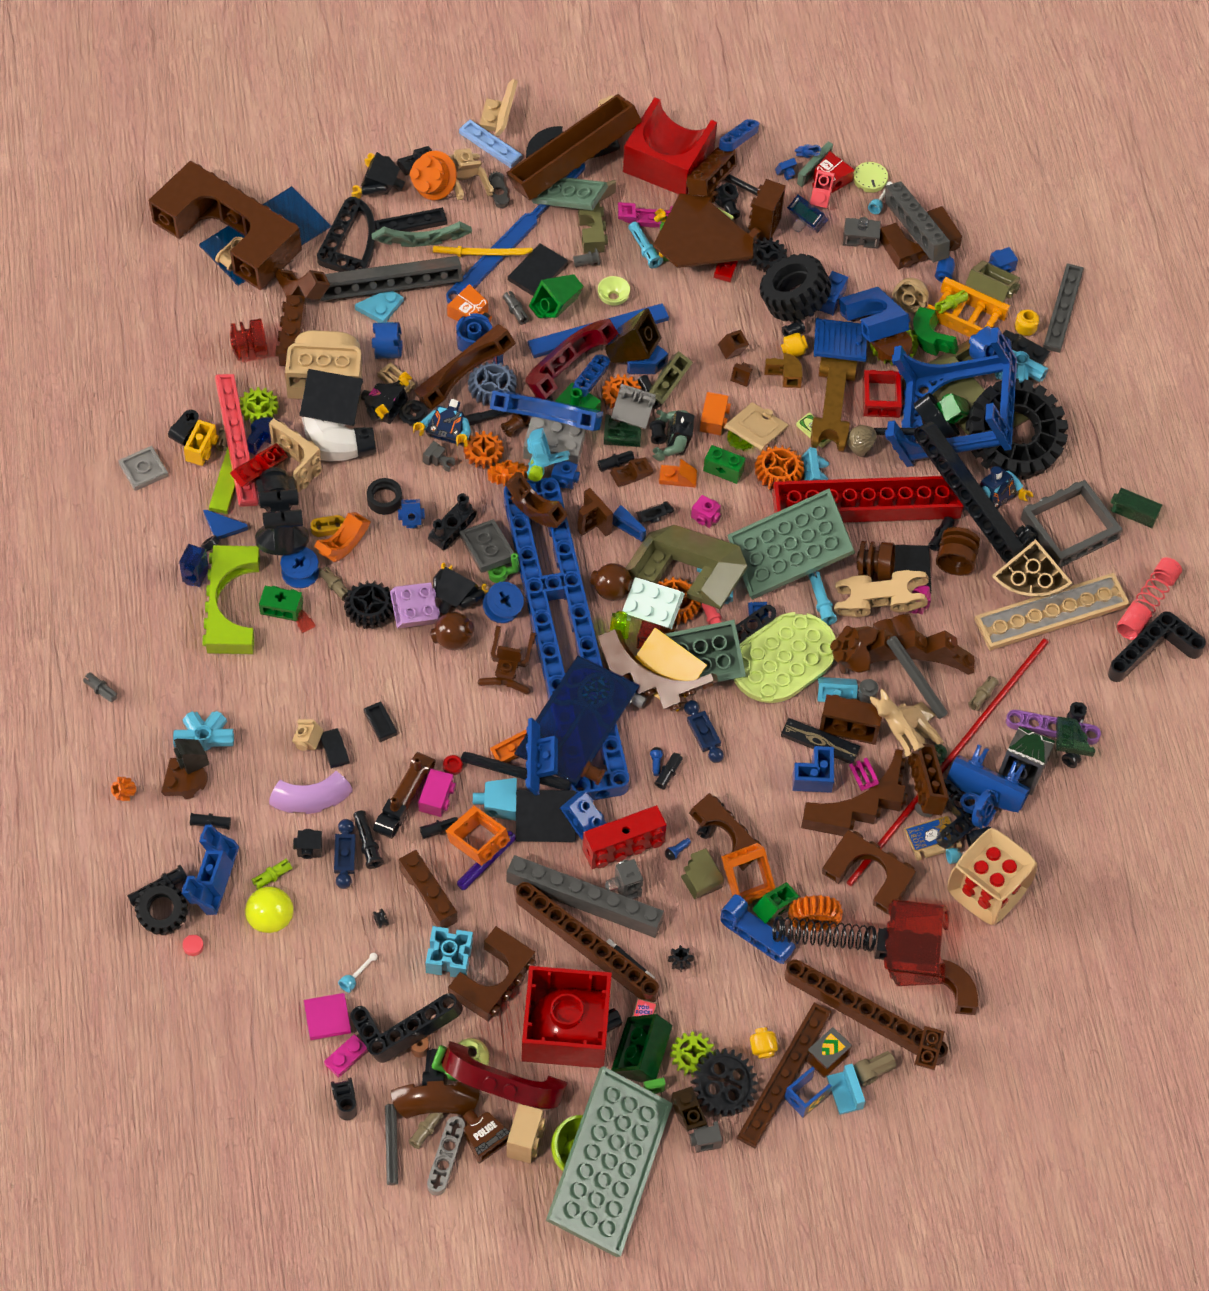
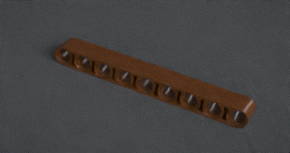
[516,882,659,1002]
[784,959,948,1065]

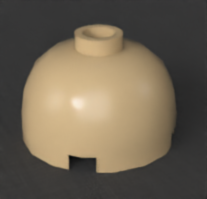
[892,278,929,314]

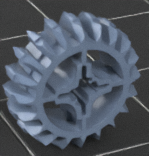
[468,361,517,406]

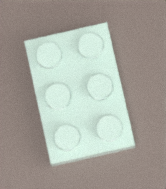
[622,577,685,629]

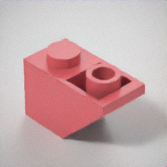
[810,170,835,208]

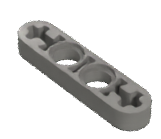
[427,1116,465,1196]

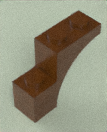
[275,269,330,300]

